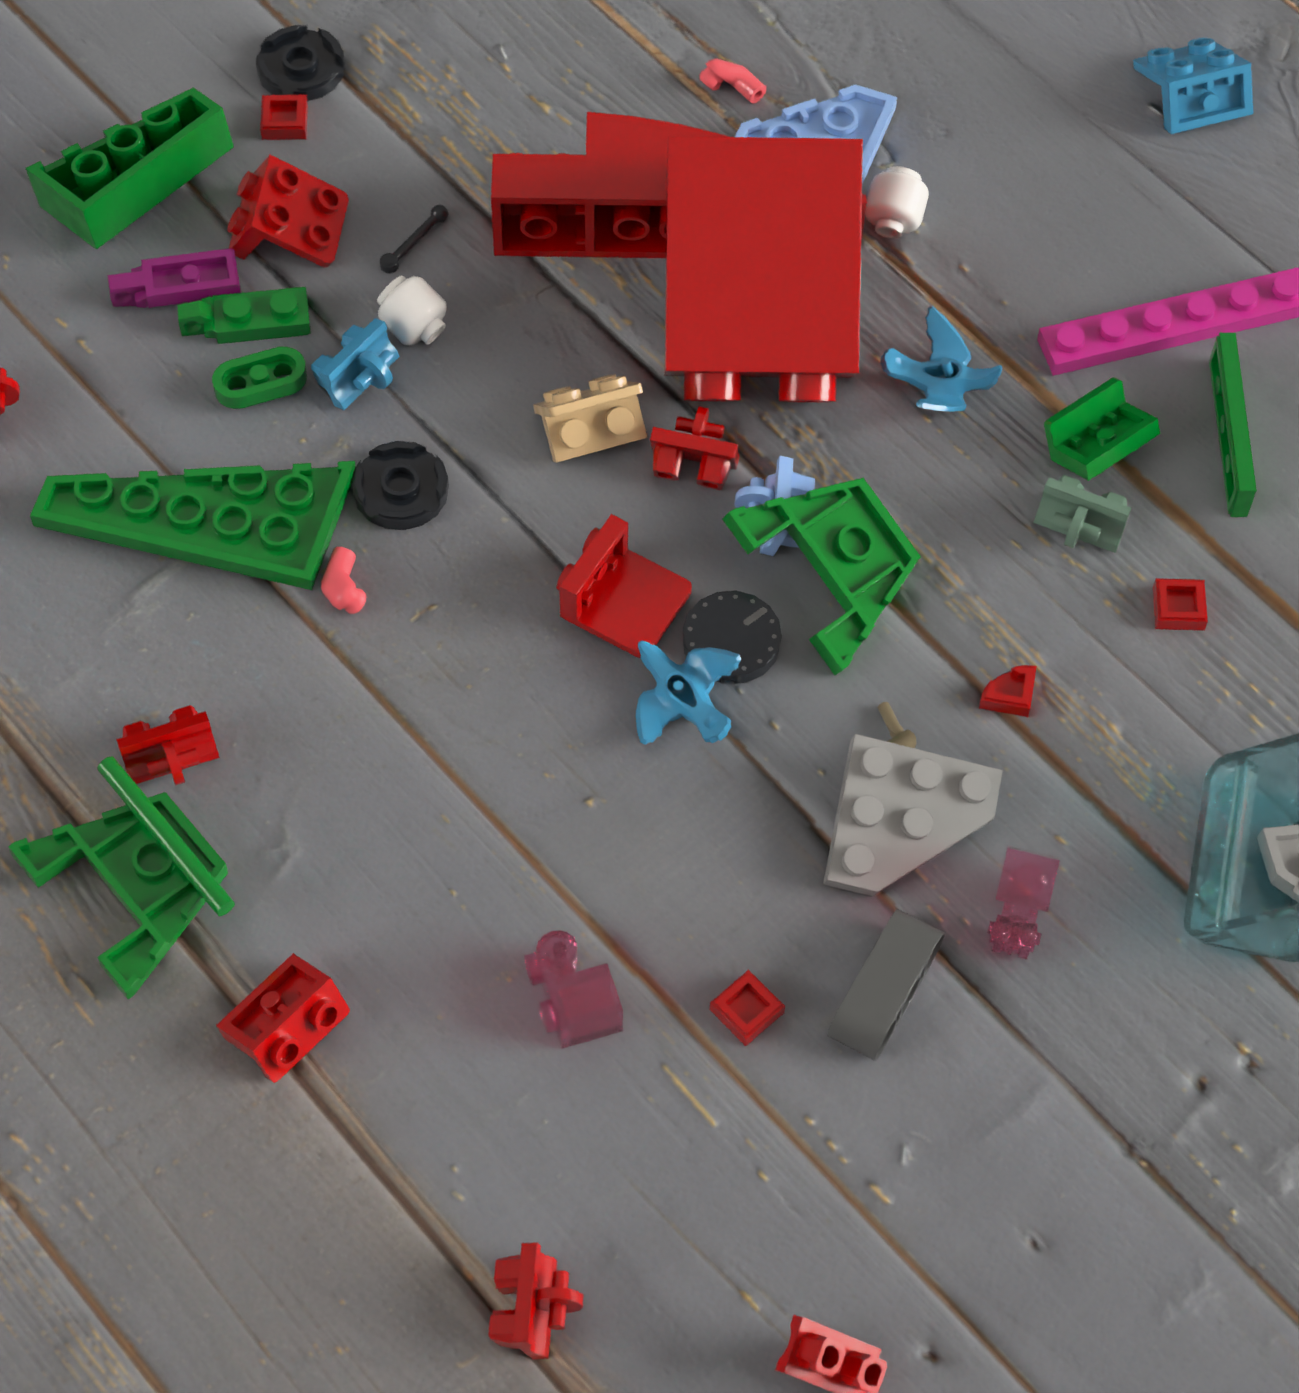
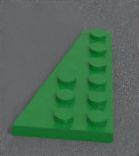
[30,461,356,590]

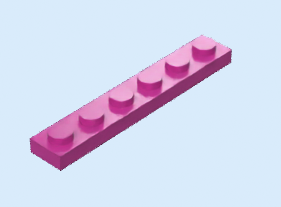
[1037,267,1299,376]

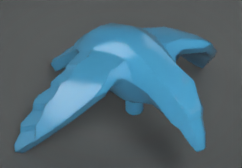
[880,306,1002,412]
[636,641,741,744]

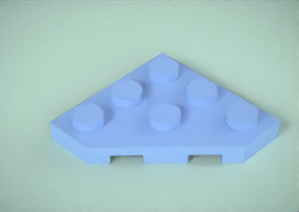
[735,85,897,184]

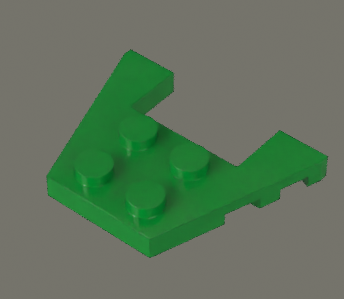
[722,478,921,675]
[8,792,228,999]

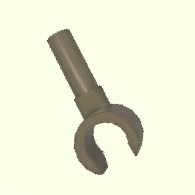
[878,702,916,748]

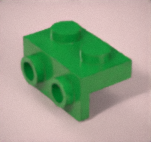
[1044,377,1160,481]

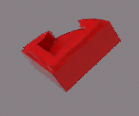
[979,665,1037,717]

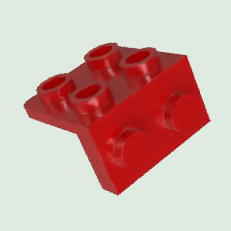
[227,154,349,267]
[556,514,692,658]

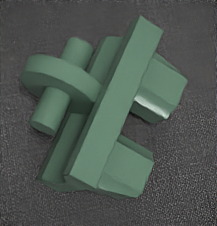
[1033,475,1132,553]

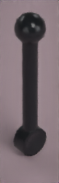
[380,205,449,273]

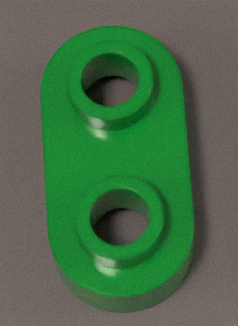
[212,346,307,409]

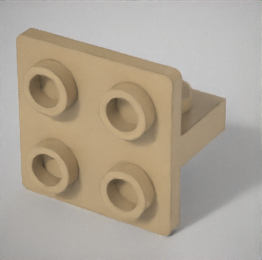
[533,374,648,463]

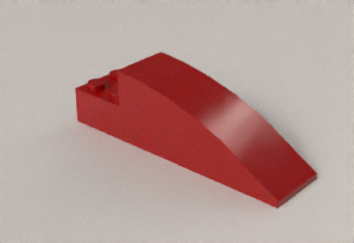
[491,112,867,258]

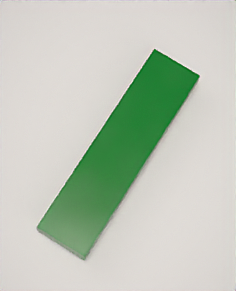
[1209,333,1257,517]

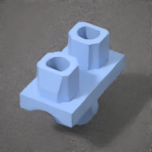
[734,456,815,556]

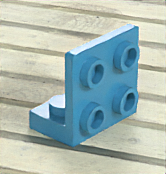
[1133,38,1253,134]

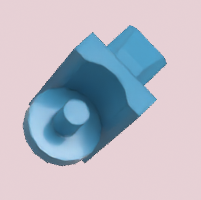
[311,318,400,410]

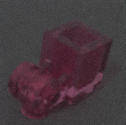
[987,846,1060,960]
[524,930,623,1049]

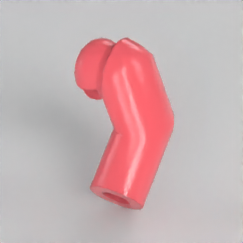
[699,58,766,104]
[321,547,366,614]

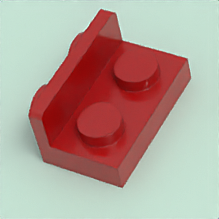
[216,953,350,1083]

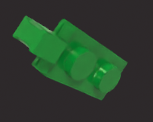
[178,286,311,344]

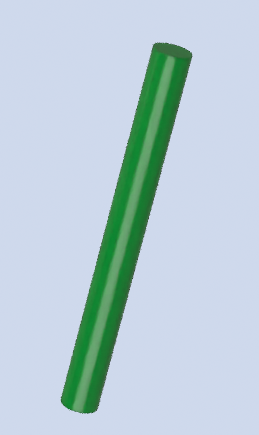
[97,756,235,916]

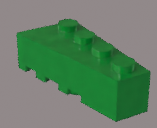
[25,87,234,250]

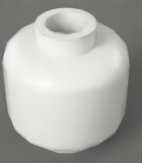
[865,166,929,239]
[377,275,447,346]

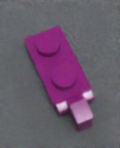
[108,248,241,308]

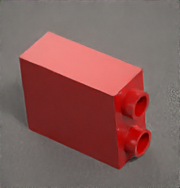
[664,136,863,403]

